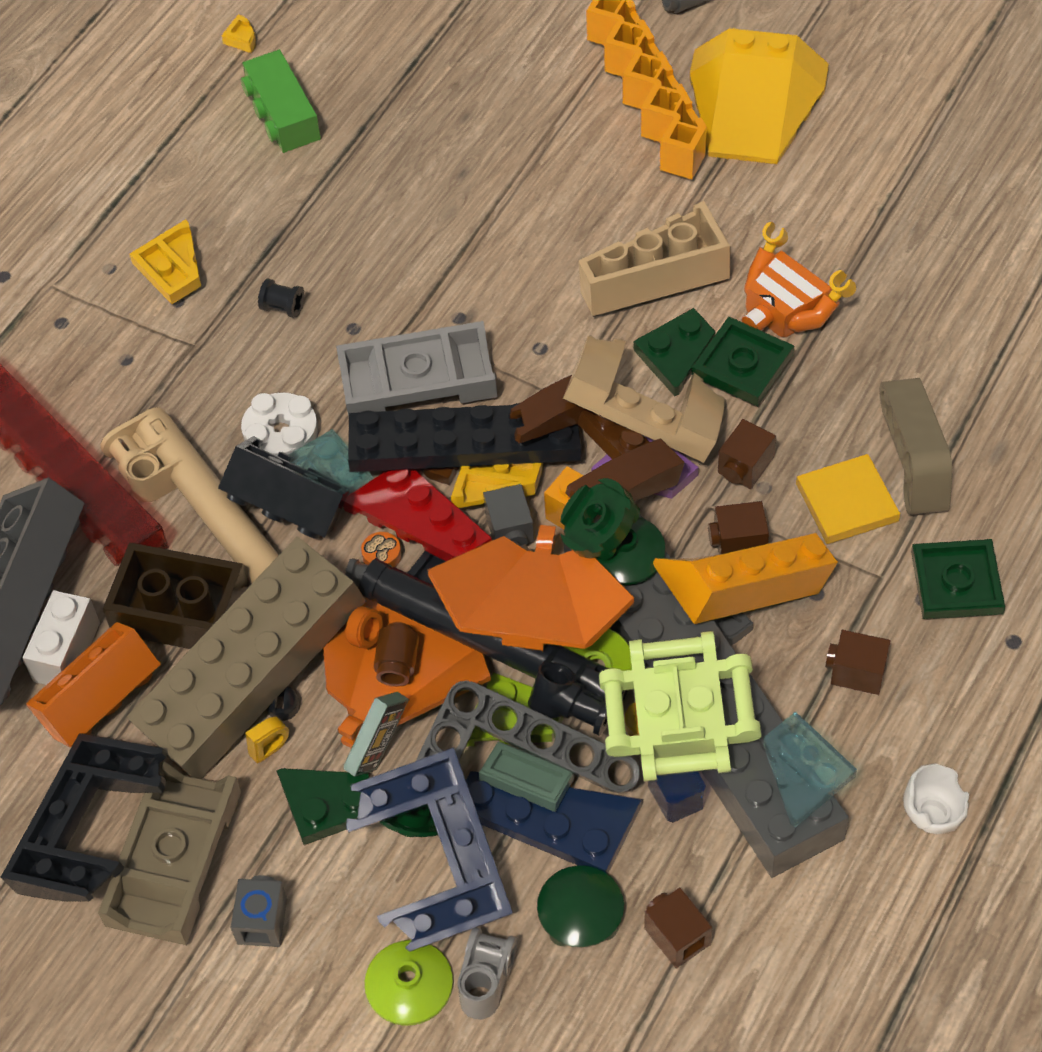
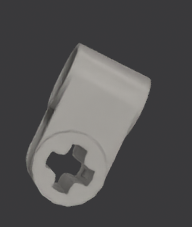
[458,927,517,1019]

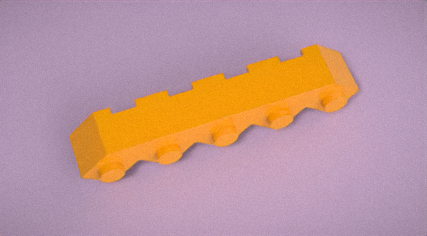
[586,0,707,180]

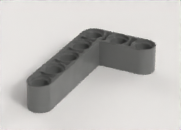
[416,681,640,794]

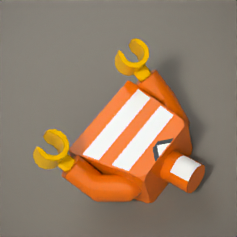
[742,222,856,337]

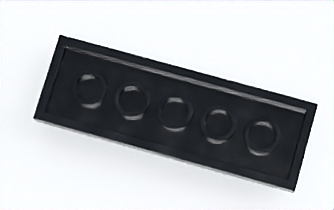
[348,403,581,472]

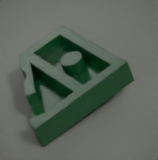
[633,308,716,397]

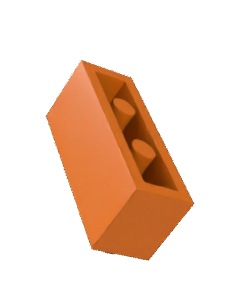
[26,622,161,747]

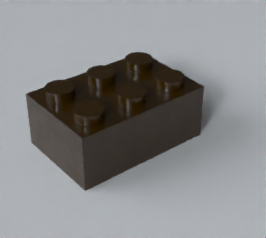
[103,542,249,649]

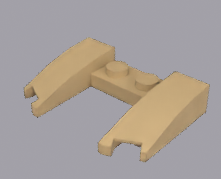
[563,336,725,463]

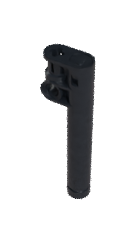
[358,558,628,736]

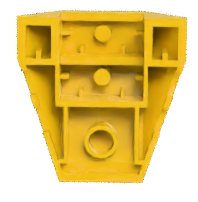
[689,28,829,164]

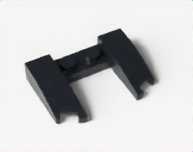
[0,733,167,902]

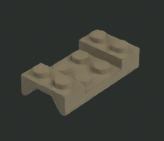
[98,761,241,945]

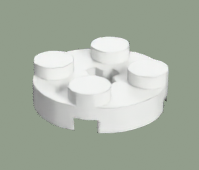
[241,393,318,460]

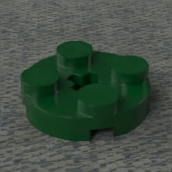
[560,478,640,560]

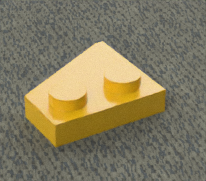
[129,219,201,304]

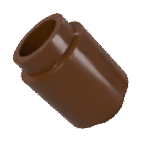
[373,622,419,686]

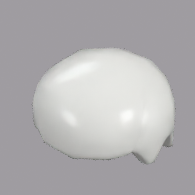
[903,763,969,834]

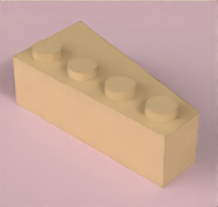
[578,201,730,316]

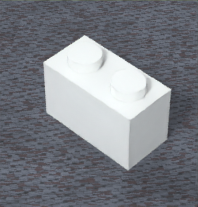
[22,590,100,685]

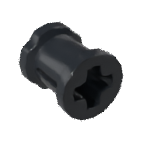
[258,278,305,318]

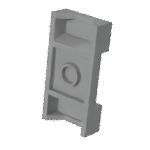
[336,321,497,418]

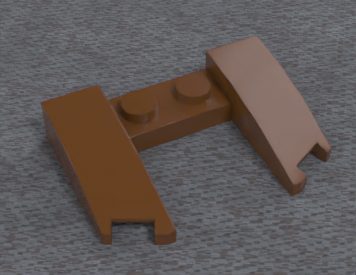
[510,375,685,501]

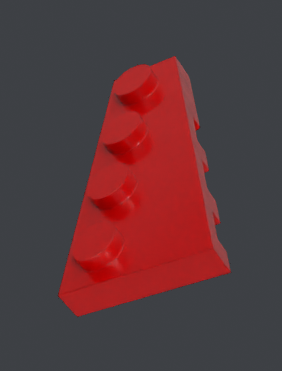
[343,469,492,561]

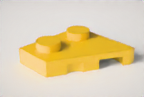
[451,463,543,508]

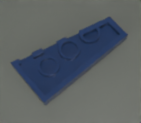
[466,771,642,874]

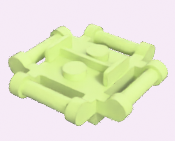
[599,631,762,781]

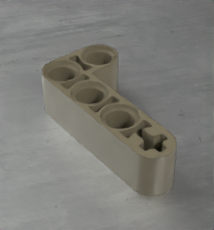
[879,378,952,515]

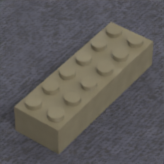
[127,536,366,779]

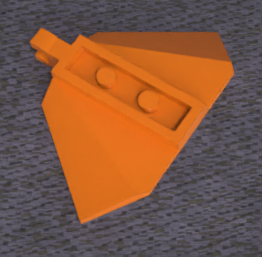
[428,525,634,651]
[323,597,491,748]

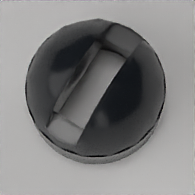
[267,686,300,721]

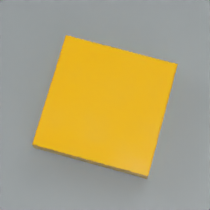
[796,454,900,544]

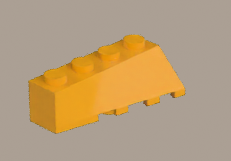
[653,533,838,624]

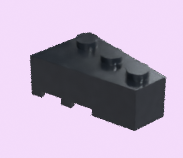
[218,436,350,538]

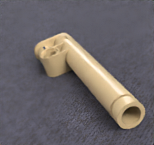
[101,407,279,584]

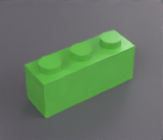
[240,49,321,153]

